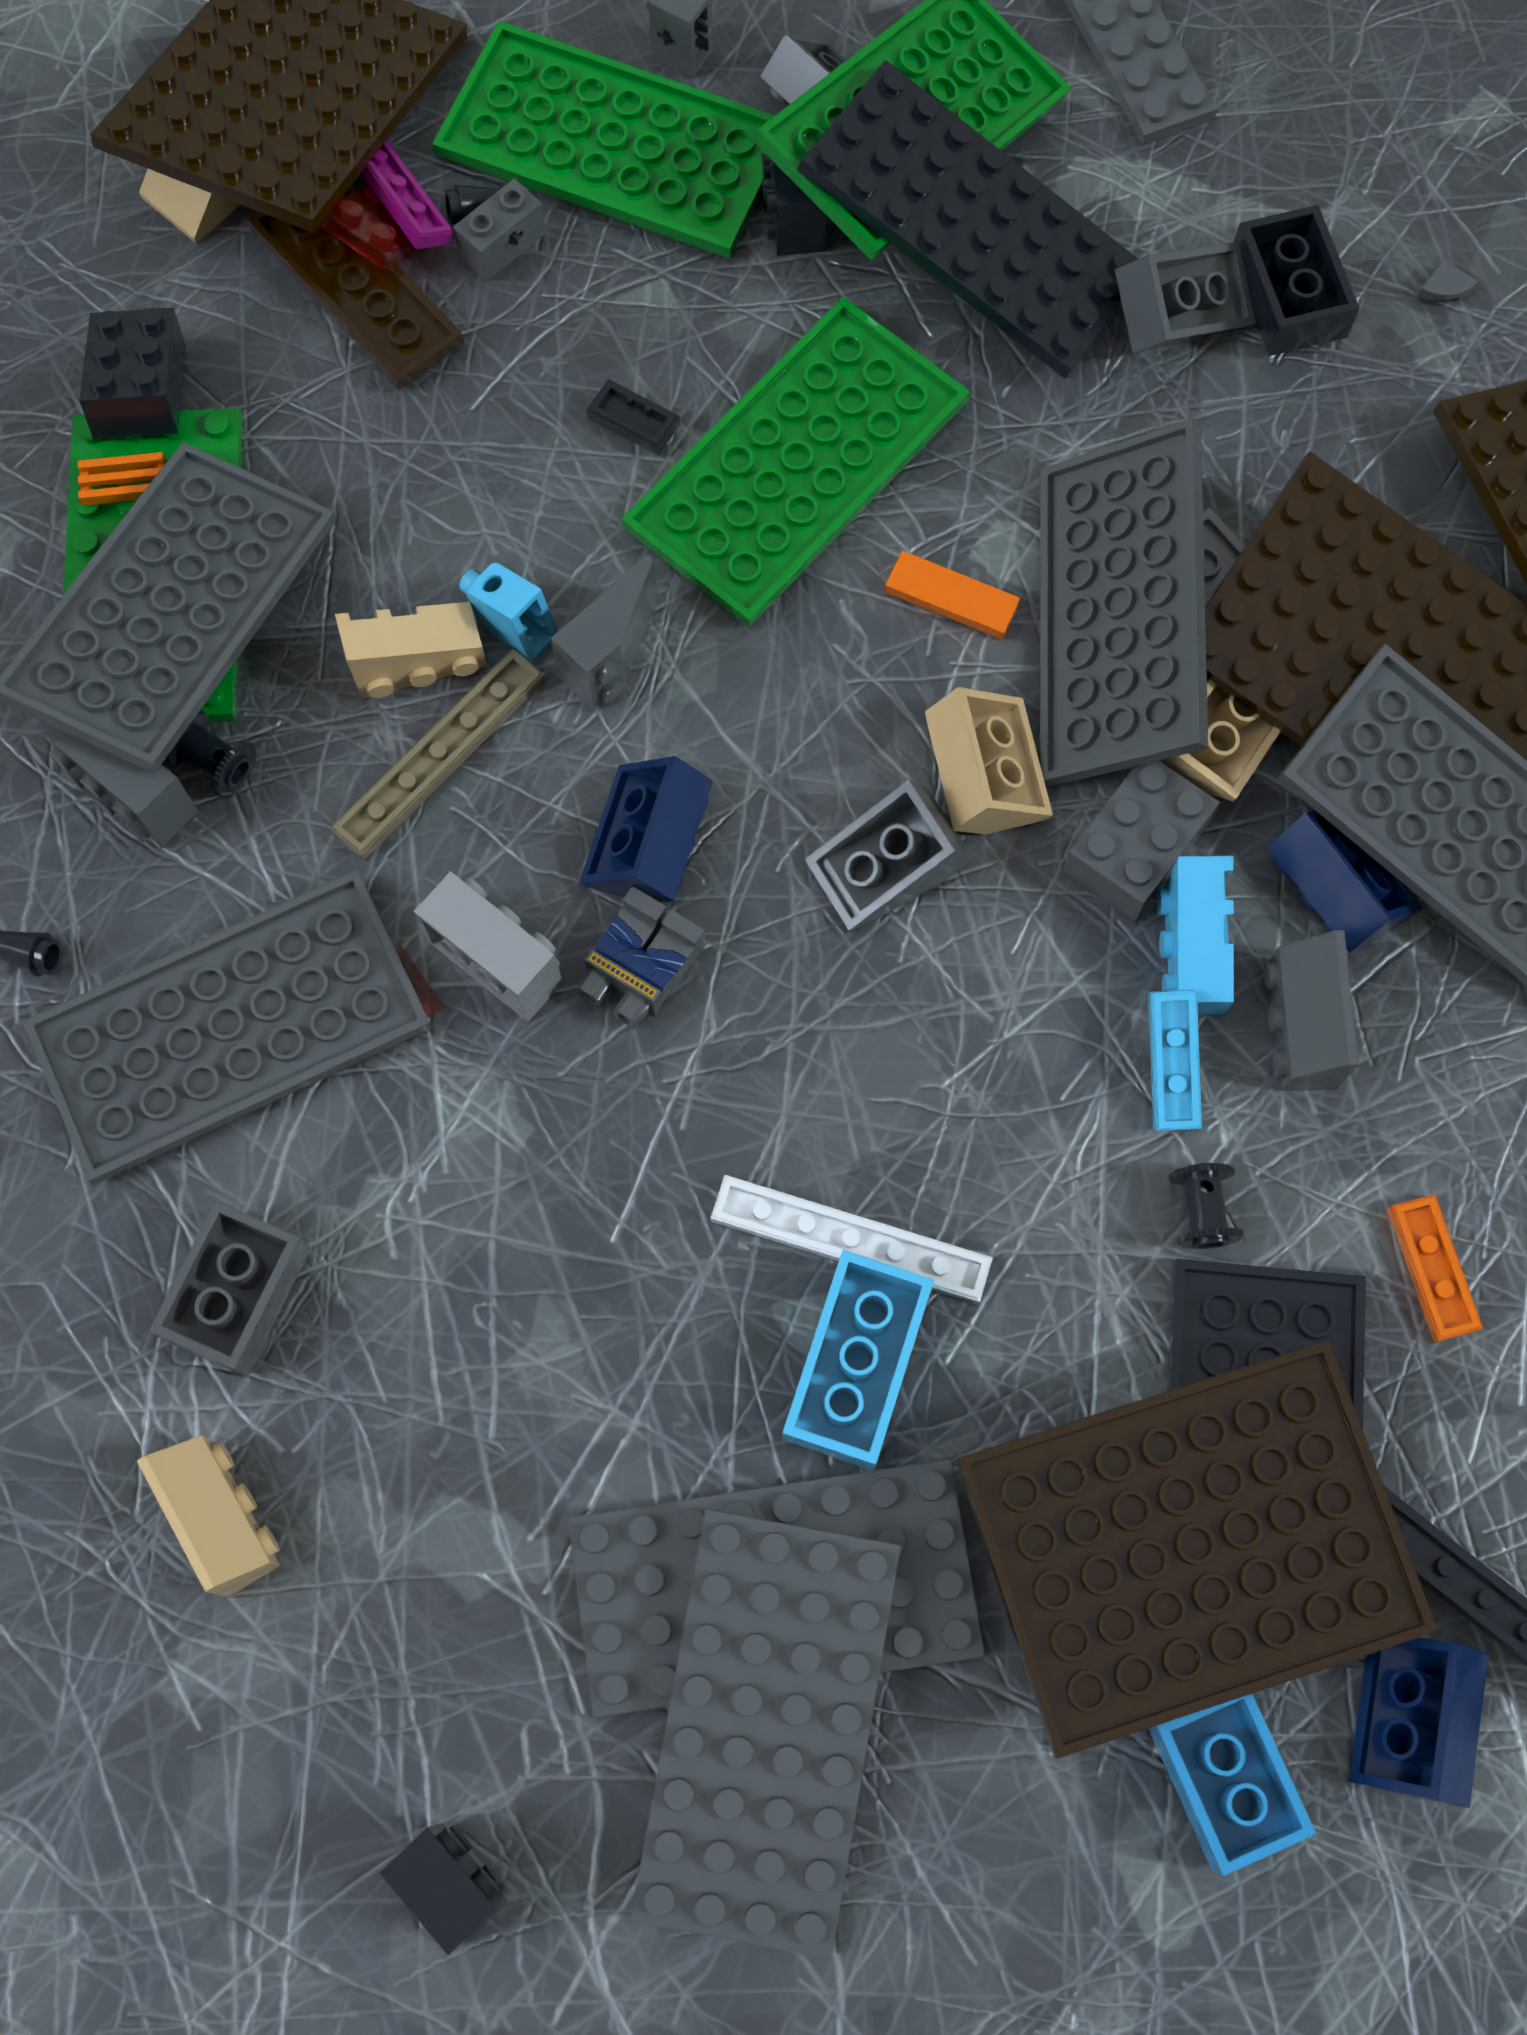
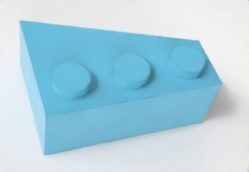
[1157,856,1234,1016]

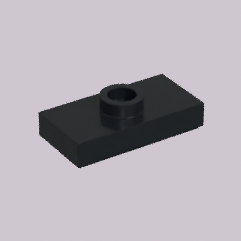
[586,379,680,456]

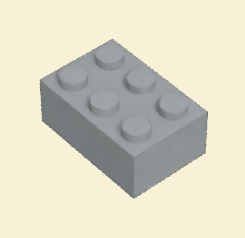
[413,871,563,1023]

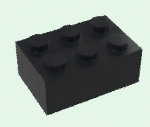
[1234,205,1360,356]
[79,307,186,439]

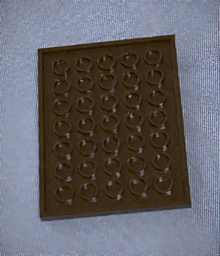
[90,0,467,233]
[1205,451,1527,760]
[956,1340,1438,1759]

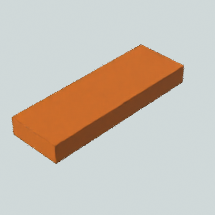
[884,550,1020,640]
[1387,1194,1483,1343]

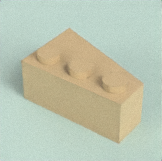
[335,602,488,699]

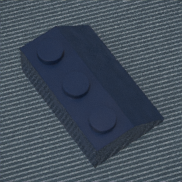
[579,756,713,902]
[1267,811,1423,953]
[1349,1638,1489,1808]

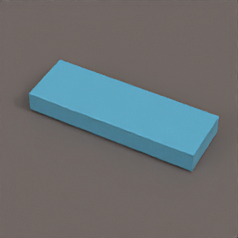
[1148,990,1202,1131]

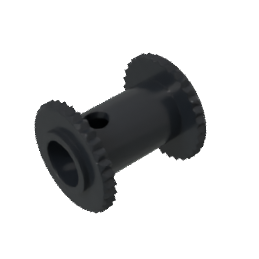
[166,711,256,796]
[1168,1163,1244,1249]

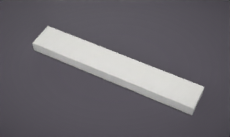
[710,1175,993,1305]

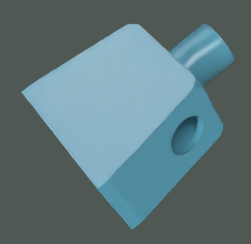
[459,563,558,663]

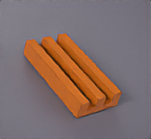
[77,452,167,506]

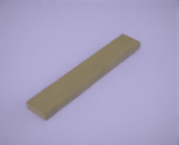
[330,648,546,861]

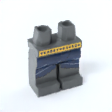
[578,886,706,1028]

